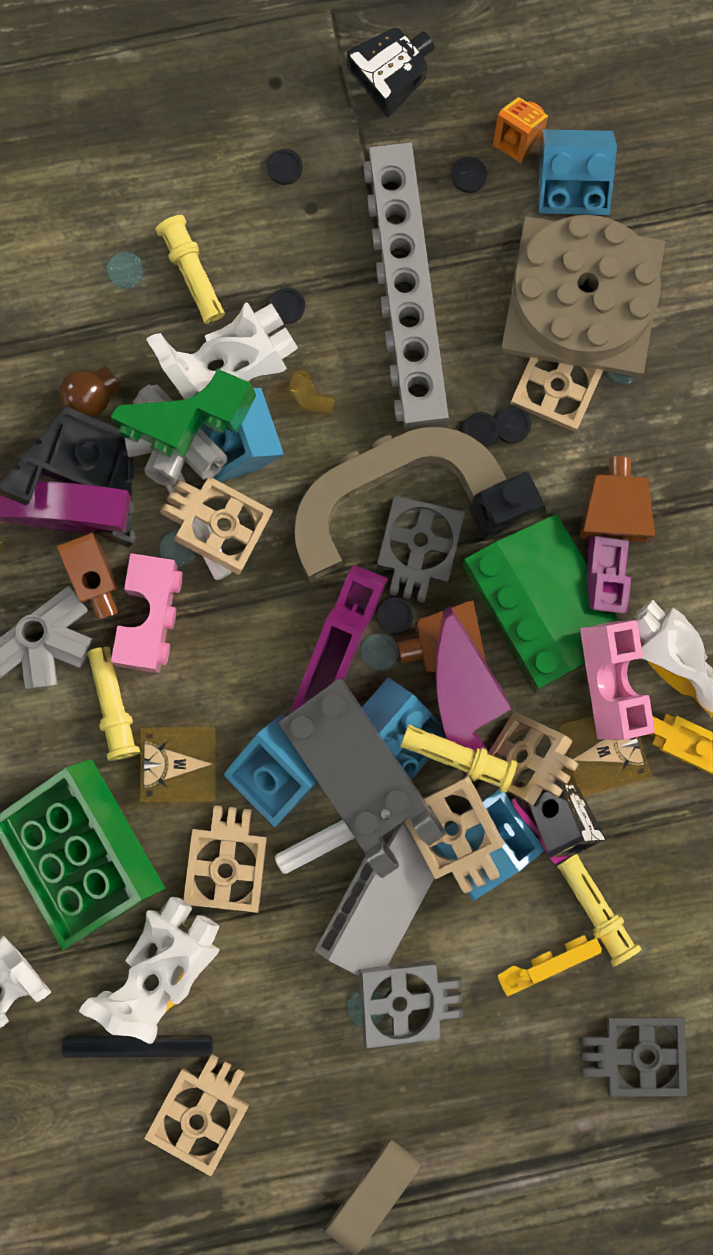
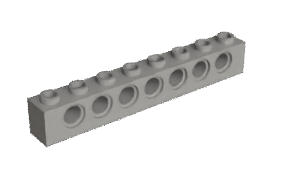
[363,142,449,432]

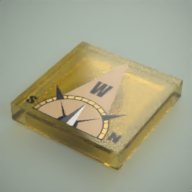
[559,716,652,796]
[140,727,216,803]

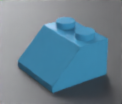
[200,388,284,482]
[223,714,319,827]

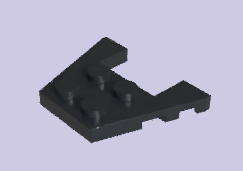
[0,406,135,548]

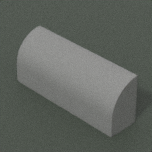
[315,818,440,976]

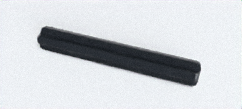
[62,1035,213,1058]

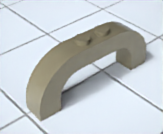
[295,427,506,583]

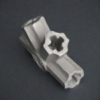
[124,384,227,486]
[0,586,93,689]

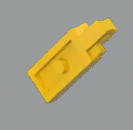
[648,714,713,775]
[498,935,602,997]

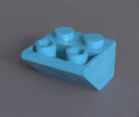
[539,129,617,215]
[362,677,447,780]
[434,789,545,901]

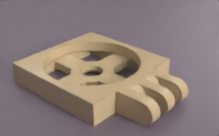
[510,357,603,433]
[160,478,273,575]
[489,711,579,806]
[405,776,505,894]
[184,805,267,913]
[144,1054,249,1176]

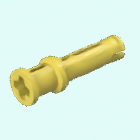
[155,215,225,324]
[87,647,140,761]
[400,724,518,793]
[557,854,642,967]

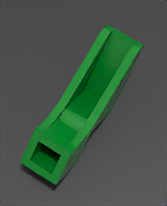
[111,368,256,458]

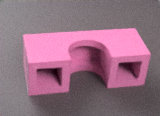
[111,553,183,673]
[580,620,655,740]

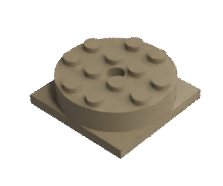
[500,215,665,378]

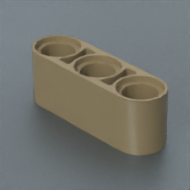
[324,1139,422,1255]

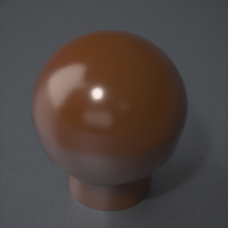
[59,366,120,418]

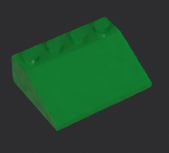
[462,514,620,693]
[0,759,166,951]

